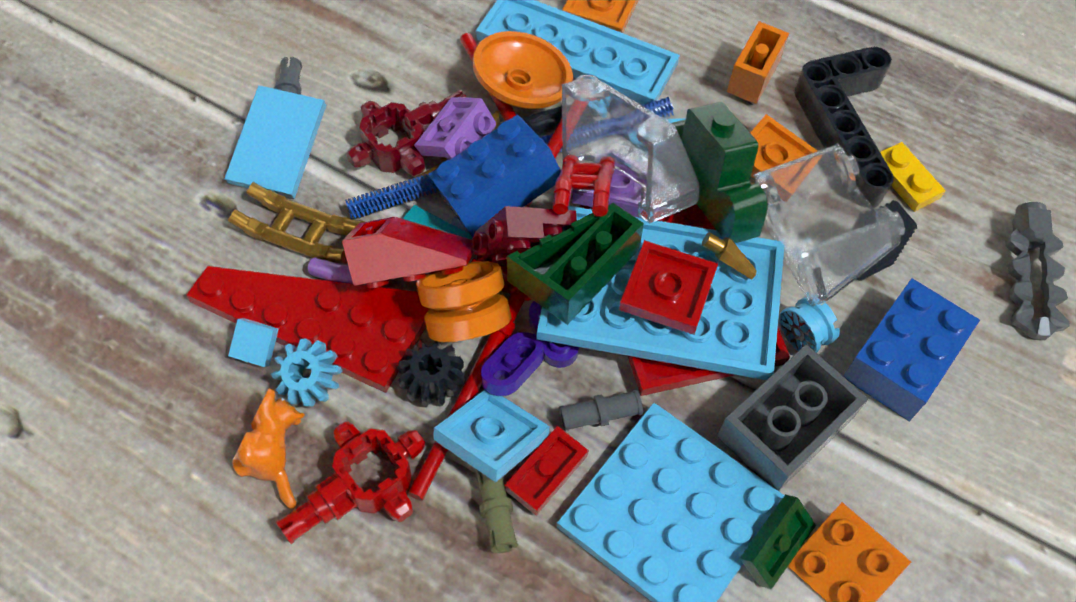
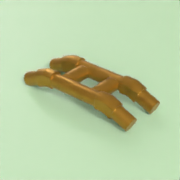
[228,182,365,264]

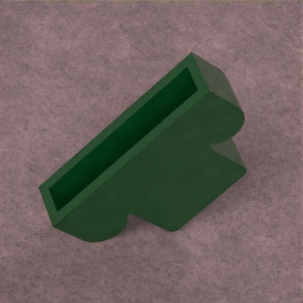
[658,102,768,243]

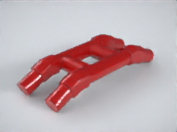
[553,155,615,217]

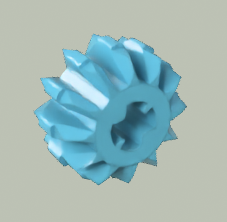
[270,338,342,407]

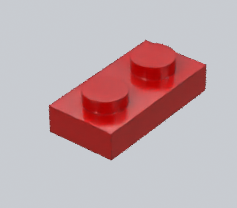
[505,426,589,516]

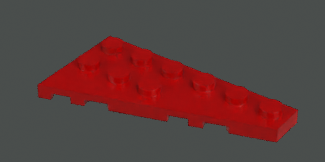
[186,266,431,393]

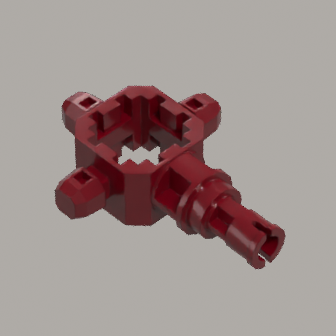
[347,89,467,176]

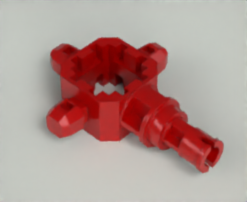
[276,422,425,544]

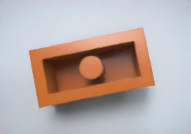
[726,21,790,104]

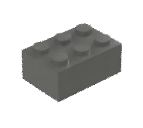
[717,344,868,491]

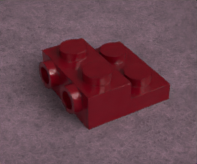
[472,206,577,266]

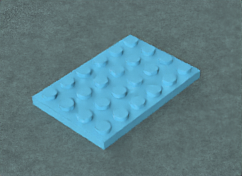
[537,206,785,380]

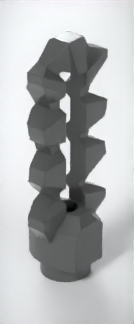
[1005,202,1070,341]

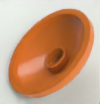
[472,31,573,109]

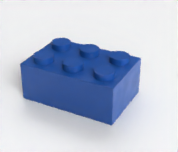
[428,114,561,238]
[843,278,980,422]

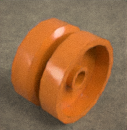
[416,261,511,342]

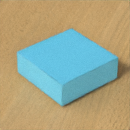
[228,318,279,367]

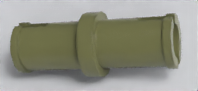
[475,470,518,553]

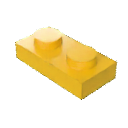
[880,142,946,212]

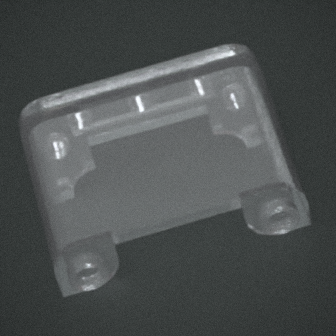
[562,75,701,224]
[754,144,905,307]

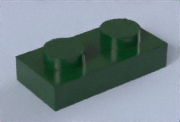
[739,494,816,590]

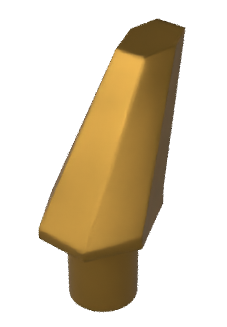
[702,232,756,280]

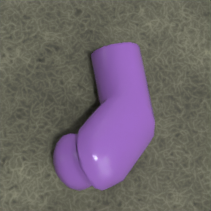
[308,258,353,284]

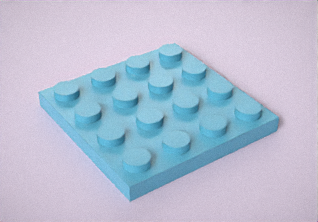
[556,403,784,602]

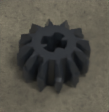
[398,340,465,407]

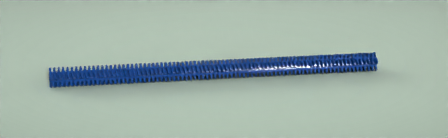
[345,97,674,220]

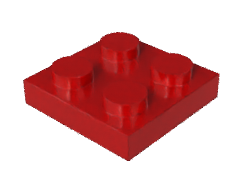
[619,240,718,335]

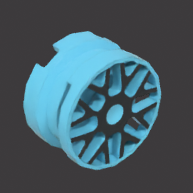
[779,295,840,353]

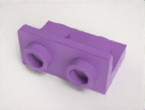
[415,97,496,160]

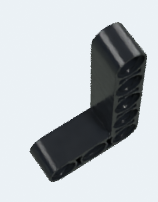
[794,47,894,209]

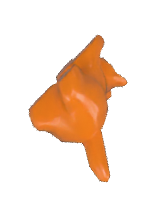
[232,388,305,509]

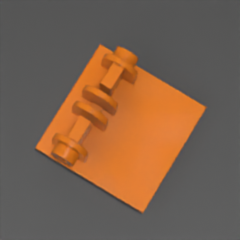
[788,502,912,602]

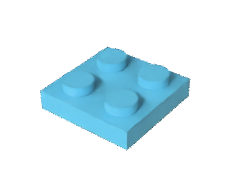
[433,390,550,482]

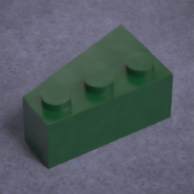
[507,203,644,325]

